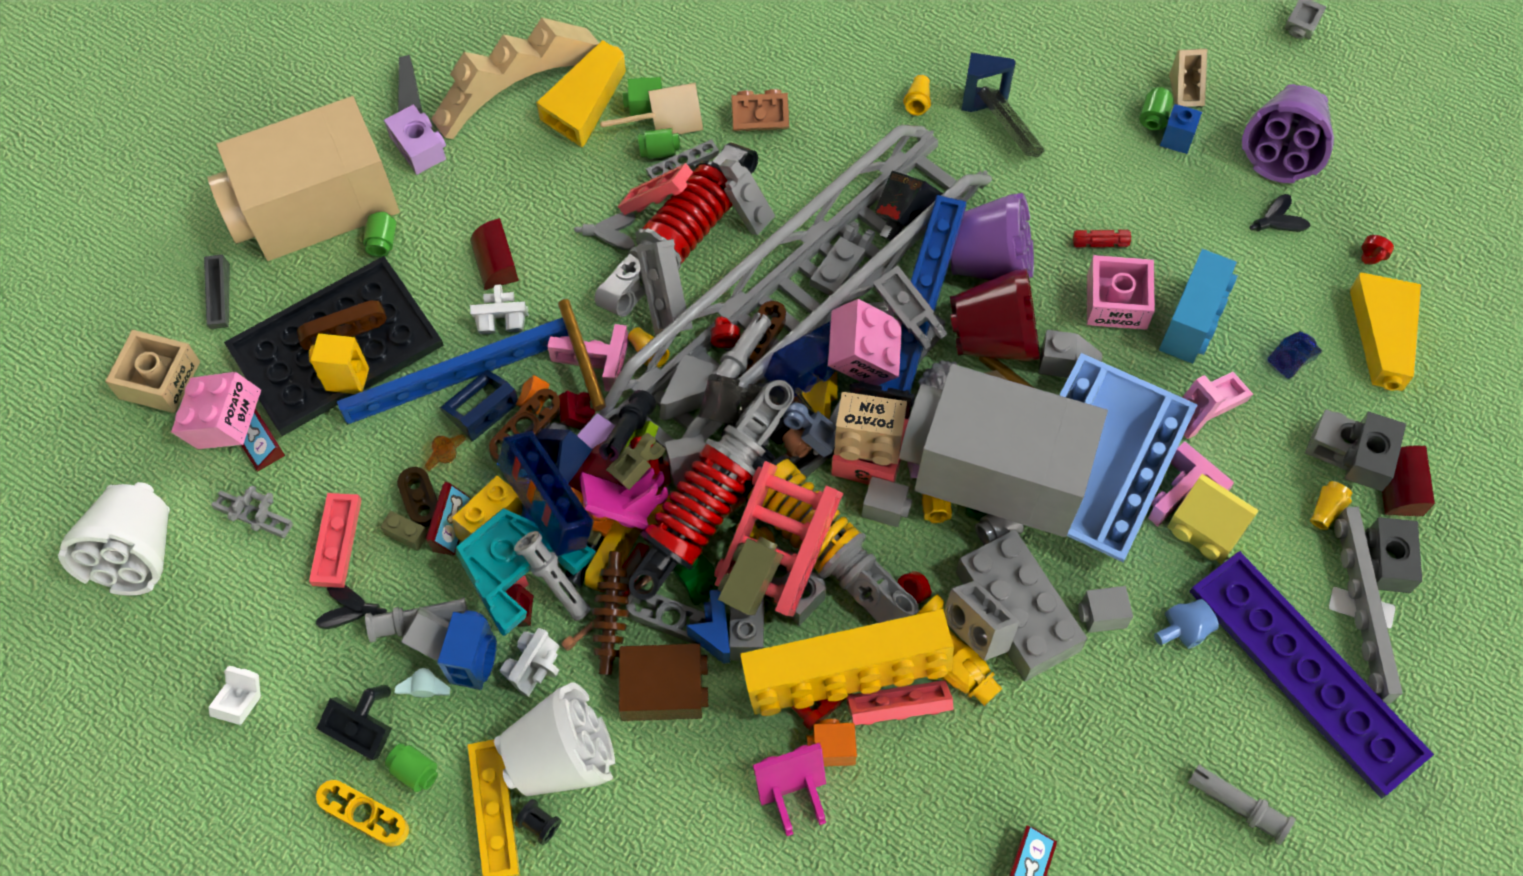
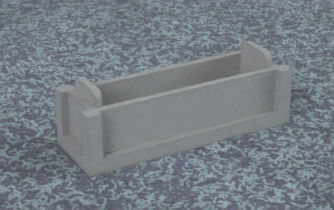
[636,239,693,336]

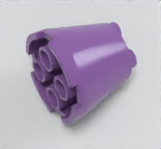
[1242,84,1334,183]
[950,193,1034,280]

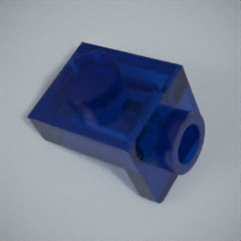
[1268,331,1323,379]

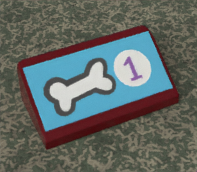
[241,408,285,472]
[426,482,471,555]
[1008,825,1057,876]

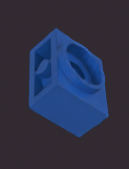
[437,610,497,690]

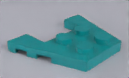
[456,508,596,636]

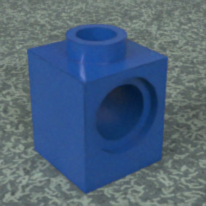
[1160,104,1202,154]

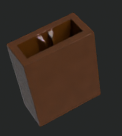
[619,644,709,721]

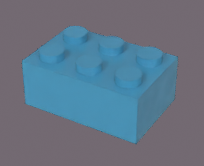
[1159,249,1238,364]

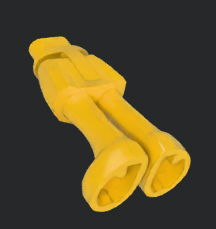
[917,594,1003,706]

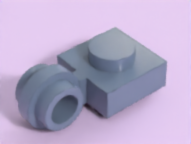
[783,402,836,457]

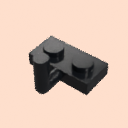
[316,685,392,760]

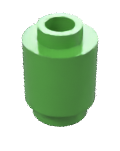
[1139,87,1173,130]
[638,128,681,159]
[363,212,397,257]
[385,743,438,792]

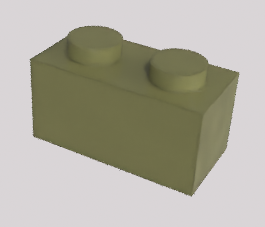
[380,511,428,551]

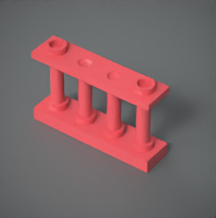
[714,461,844,616]

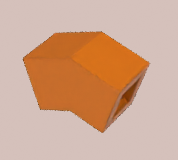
[515,375,549,415]

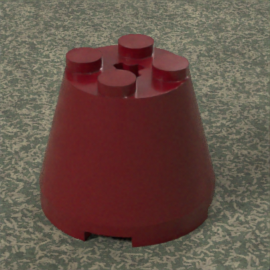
[950,268,1040,361]

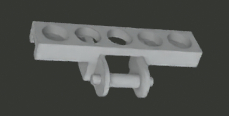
[646,139,719,179]
[211,485,293,539]

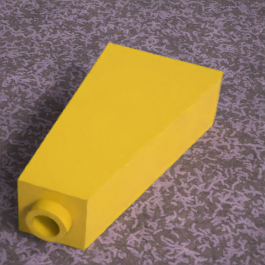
[536,40,626,148]
[1350,272,1421,391]

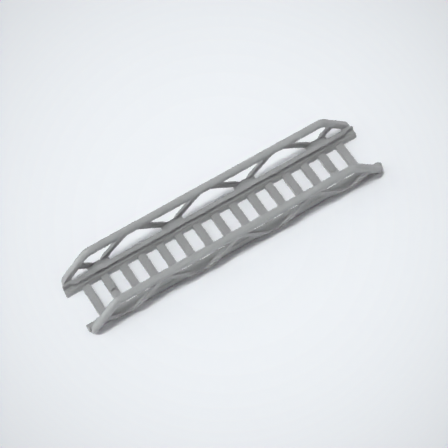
[599,125,992,474]

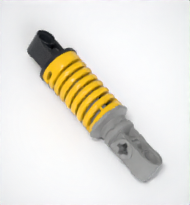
[743,445,918,623]

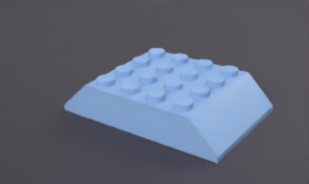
[1060,353,1198,562]

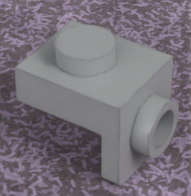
[1285,0,1326,39]

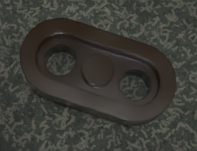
[397,467,438,527]

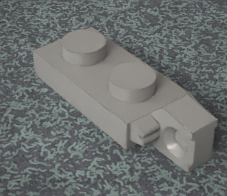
[719,159,775,235]

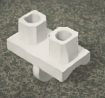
[470,284,529,334]
[500,628,559,697]

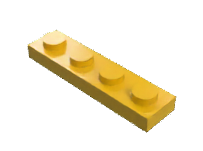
[467,739,520,876]

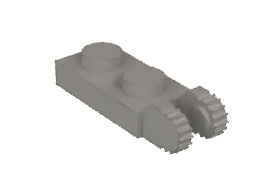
[810,221,875,296]
[873,265,947,350]

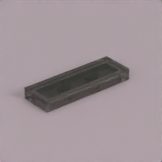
[977,86,1045,158]

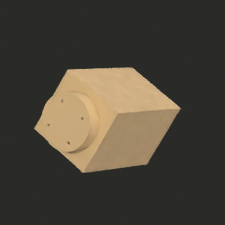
[207,96,400,261]

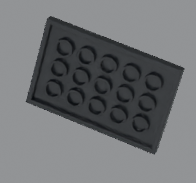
[224,256,444,437]

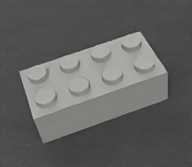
[956,529,1088,681]

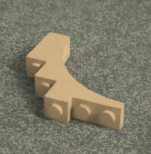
[431,17,599,139]

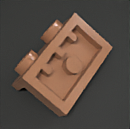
[731,89,789,131]

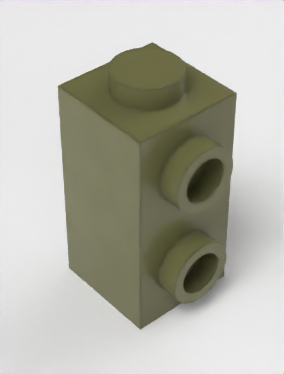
[718,536,784,616]

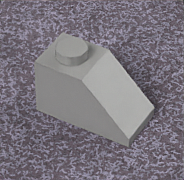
[1038,330,1102,378]
[660,354,718,420]

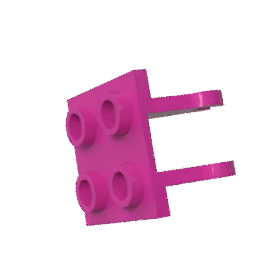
[580,468,668,530]
[753,743,826,836]

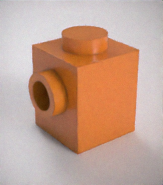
[807,719,857,767]

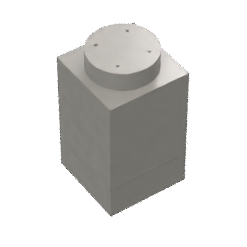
[899,364,1108,538]

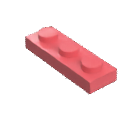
[618,163,693,215]
[309,493,362,588]
[847,680,954,725]

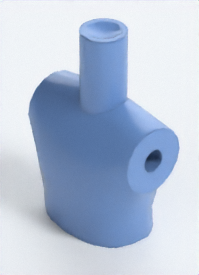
[1154,599,1219,649]

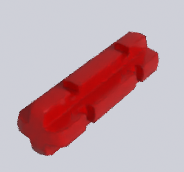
[1073,229,1132,247]

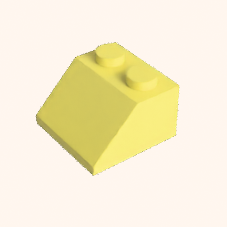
[1167,474,1259,564]

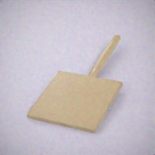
[600,82,703,134]

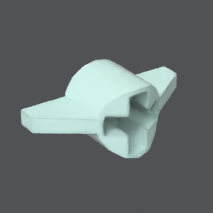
[395,668,450,698]

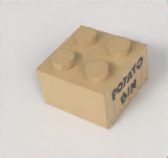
[105,330,200,413]
[834,392,907,465]

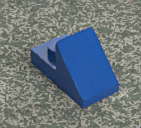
[686,589,730,664]

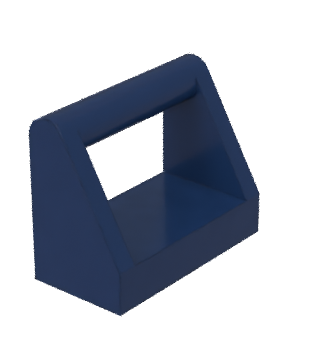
[961,52,1016,112]
[440,369,518,442]
[529,428,593,488]

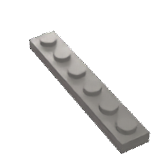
[1334,507,1403,704]

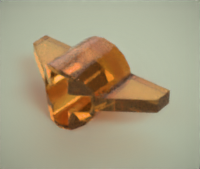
[425,434,466,471]

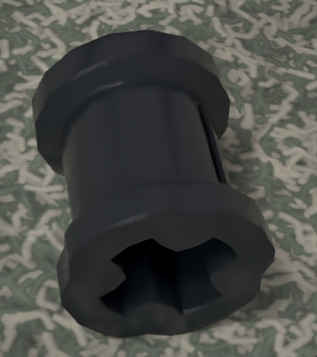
[514,799,562,846]

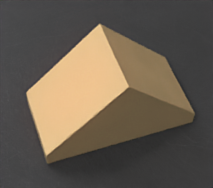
[1169,48,1207,107]

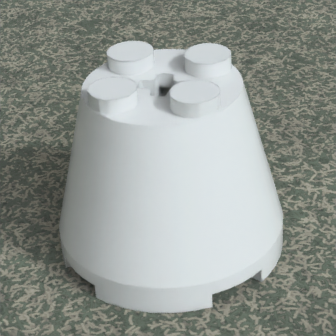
[58,482,170,595]
[494,683,615,796]

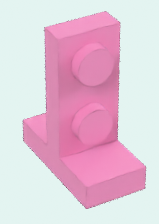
[547,324,629,392]
[1182,372,1253,439]
[1148,441,1234,527]

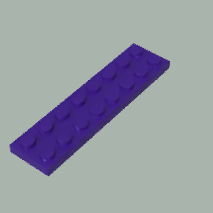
[1190,551,1434,799]

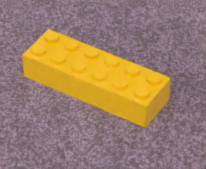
[740,609,954,716]

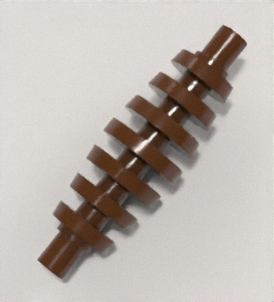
[592,551,629,675]

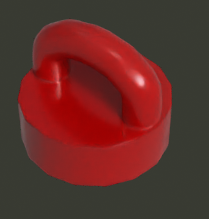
[1361,235,1394,265]
[710,316,740,348]
[897,571,932,604]

